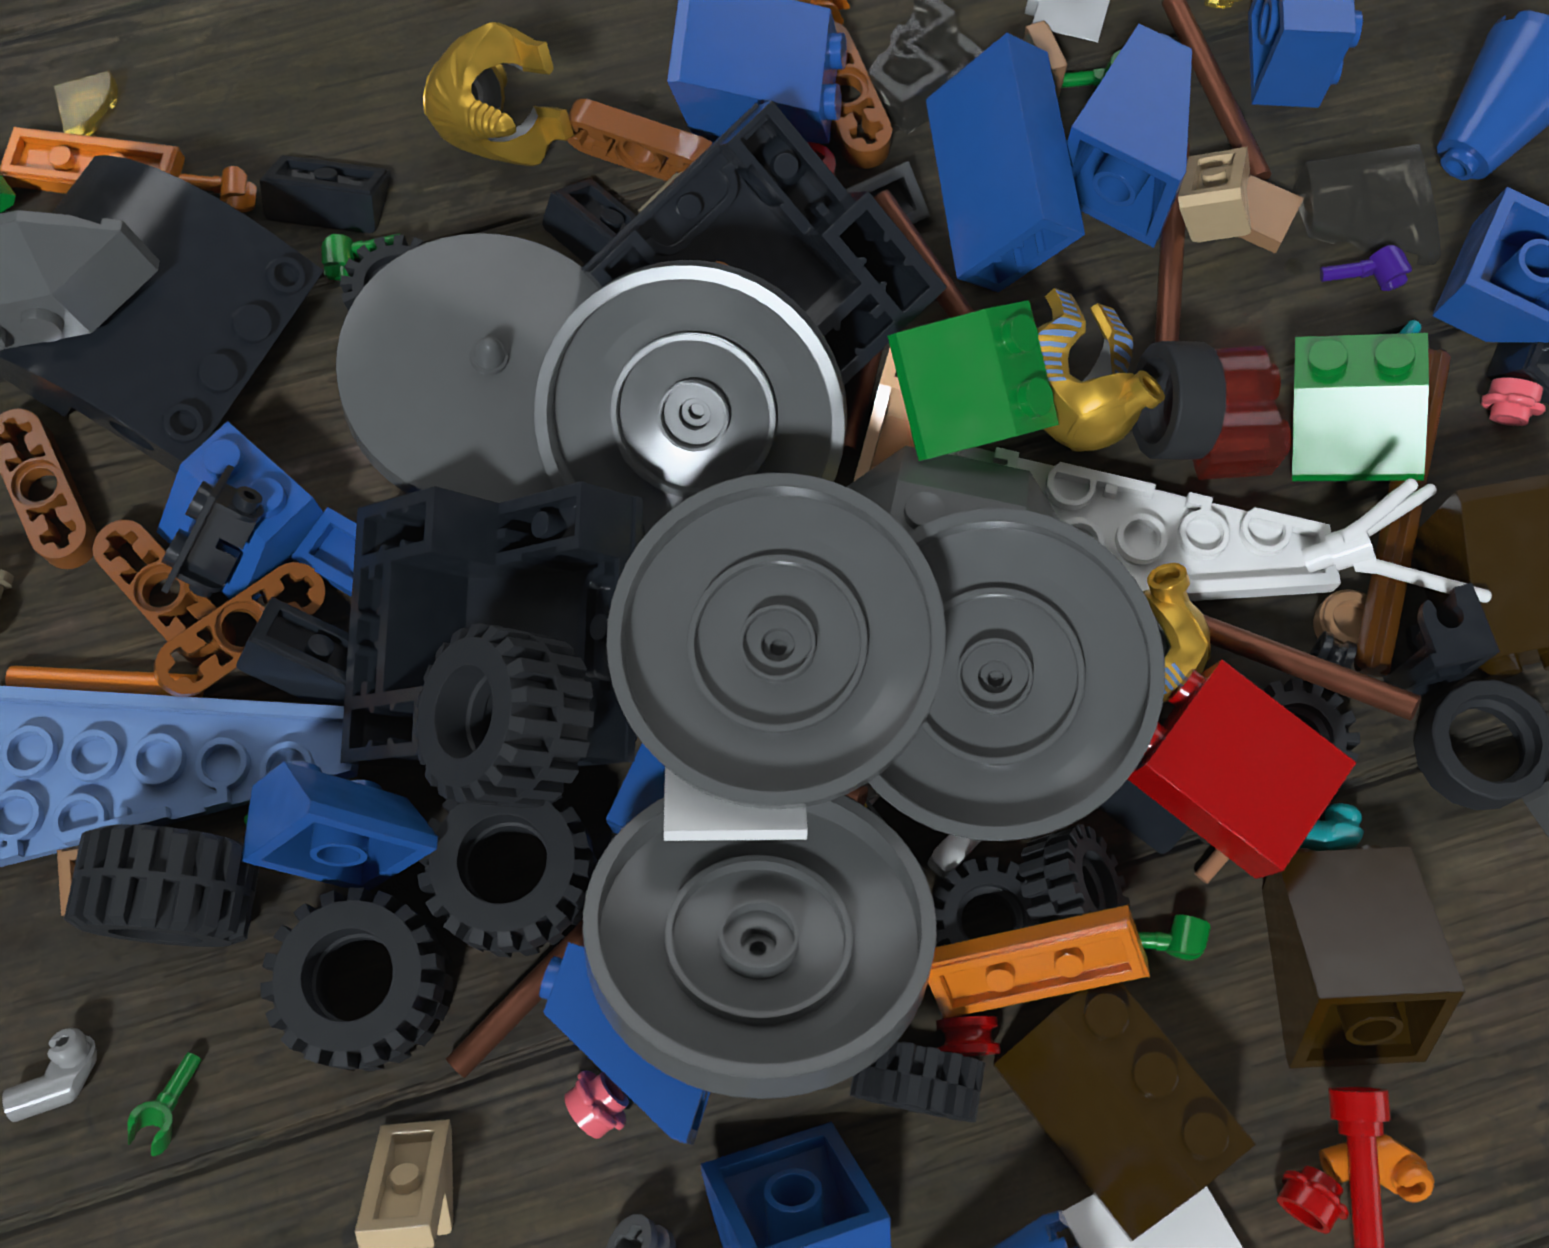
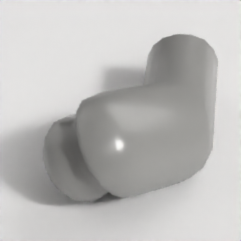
[2,1028,97,1122]

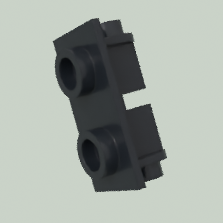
[161,464,264,597]

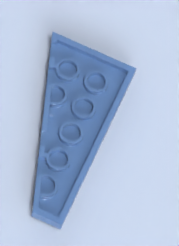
[0,686,359,867]

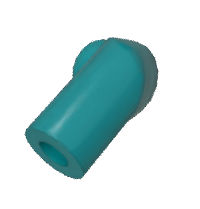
[1299,803,1364,851]

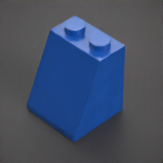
[667,0,847,144]
[1067,24,1192,248]
[539,942,711,1145]

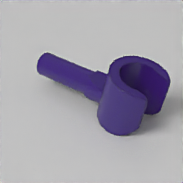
[1320,245,1412,291]

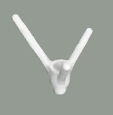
[1301,478,1492,603]

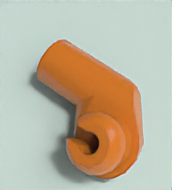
[1319,1134,1434,1203]

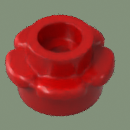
[1277,1166,1349,1234]

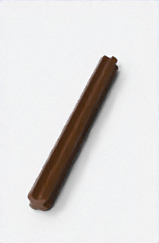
[1354,348,1451,677]

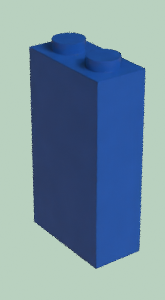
[926,33,1085,292]

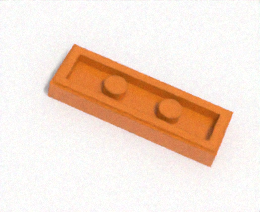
[0,127,185,194]
[928,905,1150,1019]

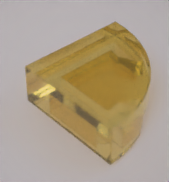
[54,71,118,136]

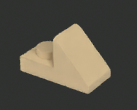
[1178,147,1251,242]
[355,1119,453,1248]

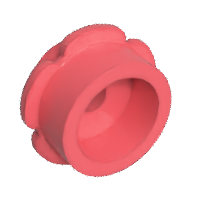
[1481,378,1546,426]
[564,1071,629,1139]

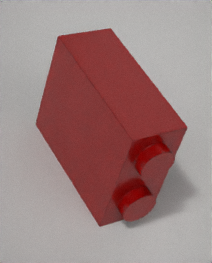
[1127,660,1357,879]

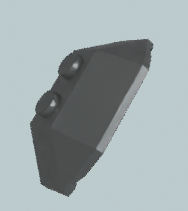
[0,210,160,351]
[847,445,1060,533]

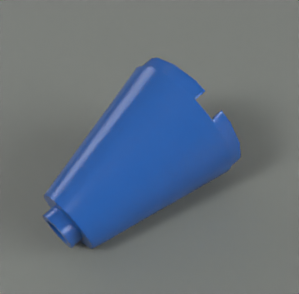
[1437,10,1549,180]

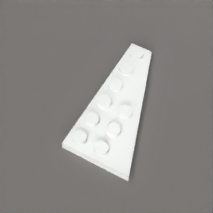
[949,447,1341,601]

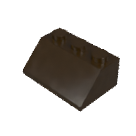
[993,982,1256,1242]

